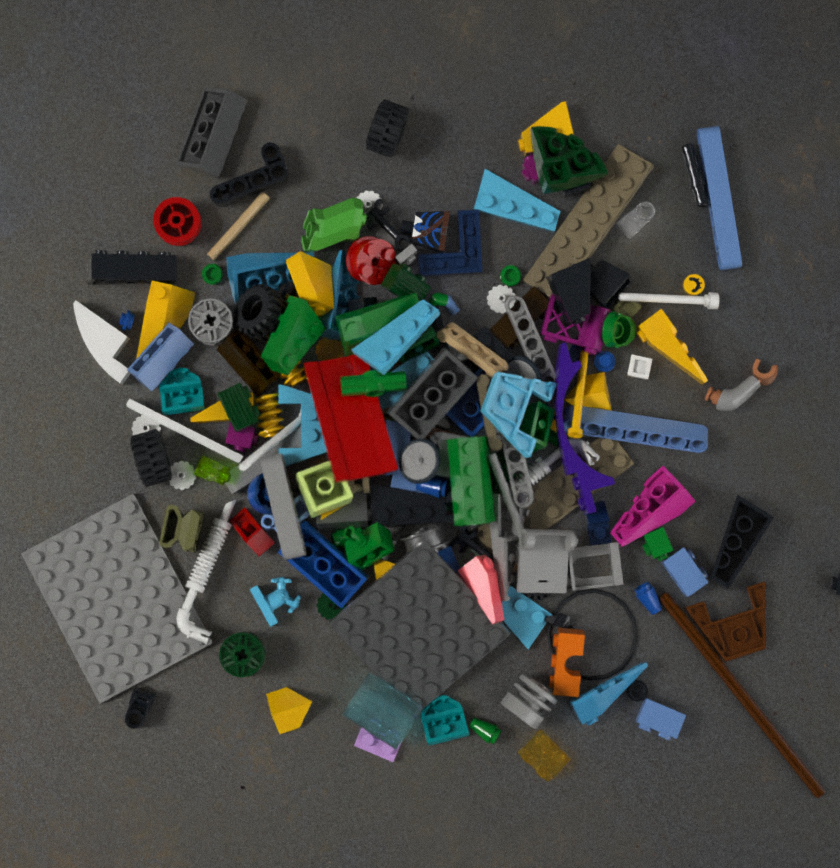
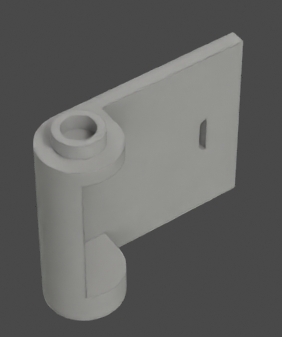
[517,529,578,593]

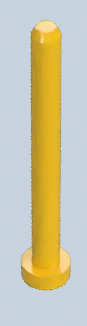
[568,349,588,438]

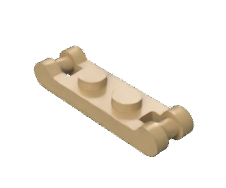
[436,322,508,380]

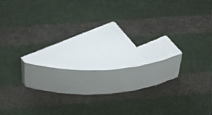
[73,300,131,385]

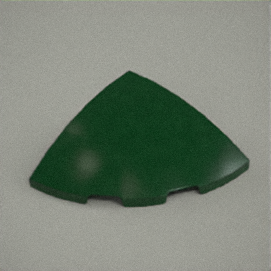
[530,126,608,194]

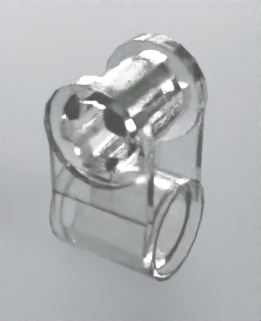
[615,201,655,240]

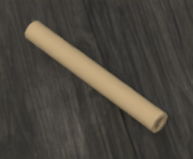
[207,191,270,261]

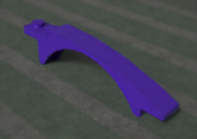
[554,342,615,514]

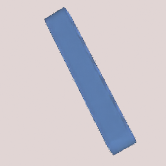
[697,126,742,271]
[563,405,708,453]

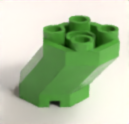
[301,198,366,253]

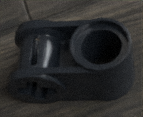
[125,686,156,729]

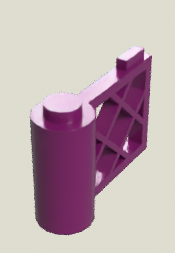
[540,294,611,355]

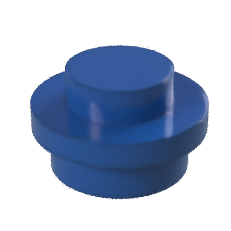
[118,310,135,331]
[594,351,615,372]

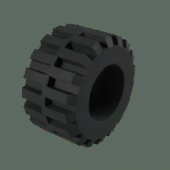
[366,99,409,158]
[233,284,289,342]
[130,429,172,487]

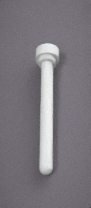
[618,292,719,309]
[239,409,301,471]

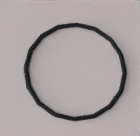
[547,589,638,681]

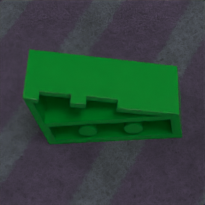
[261,295,326,375]

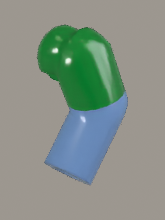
[429,292,460,316]

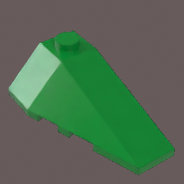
[335,292,419,356]

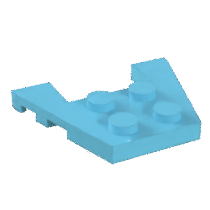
[480,372,557,458]
[278,385,327,467]

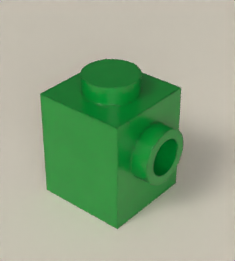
[642,527,673,561]

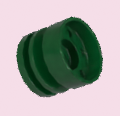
[219,632,267,678]

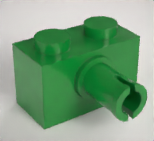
[519,401,558,453]
[343,522,394,570]

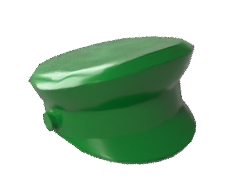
[602,311,636,348]

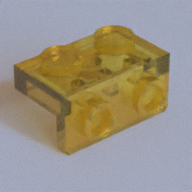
[518,729,570,782]

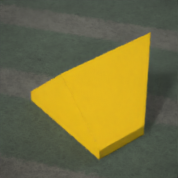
[564,372,612,411]
[266,687,312,734]

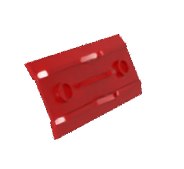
[303,354,398,483]

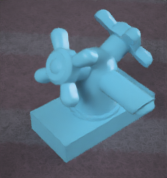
[250,576,301,627]

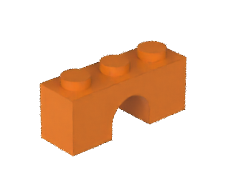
[549,627,585,697]

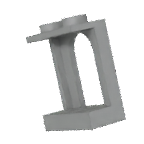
[567,542,624,591]

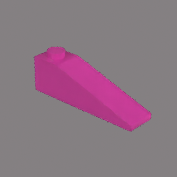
[610,466,696,547]

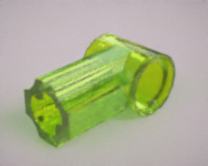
[193,455,232,485]

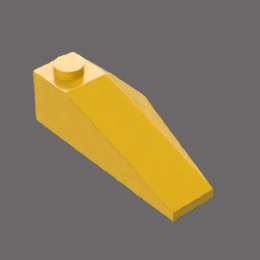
[136,281,196,359]
[636,309,708,385]

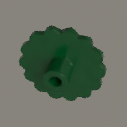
[316,593,346,620]

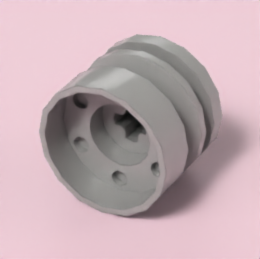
[188,298,235,347]
[500,674,558,730]

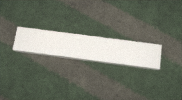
[126,398,244,464]

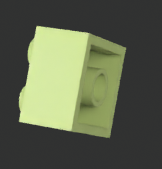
[295,461,353,518]

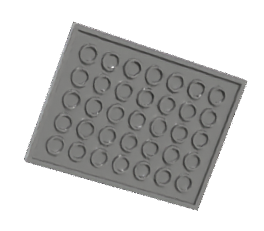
[21,493,213,704]

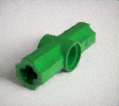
[340,370,407,397]

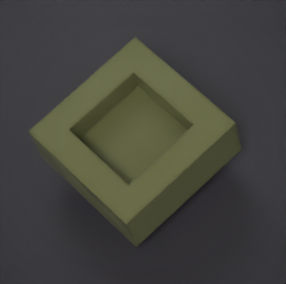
[612,300,642,319]

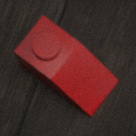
[229,507,275,556]

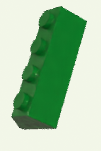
[447,436,495,526]

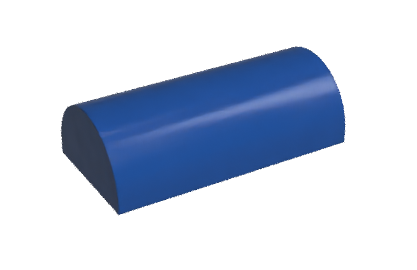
[278,520,369,609]

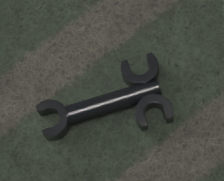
[366,198,412,251]
[450,525,495,569]

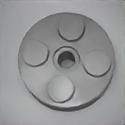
[399,522,449,553]

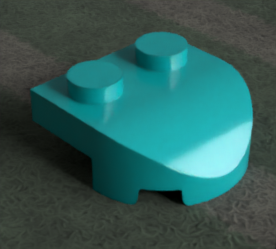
[159,368,205,416]
[421,695,470,746]

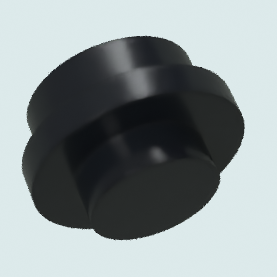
[626,680,648,702]

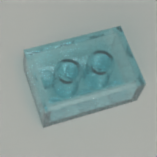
[342,672,423,749]

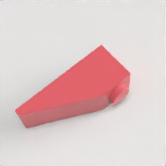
[458,555,504,624]

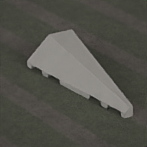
[490,490,533,601]

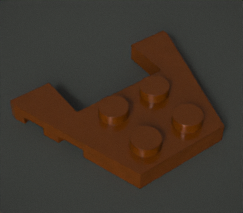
[685,581,766,662]

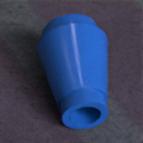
[416,478,449,498]
[634,582,662,615]

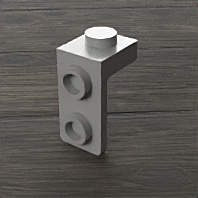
[375,222,417,265]

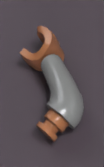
[705,359,778,412]

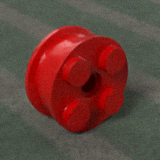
[153,197,202,246]
[346,236,396,285]

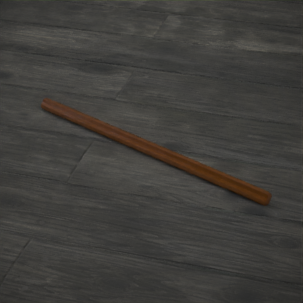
[658,592,826,798]

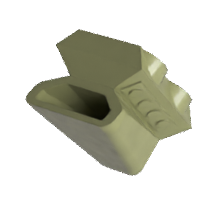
[159,505,204,553]

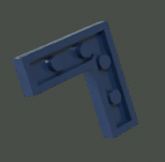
[418,209,483,276]

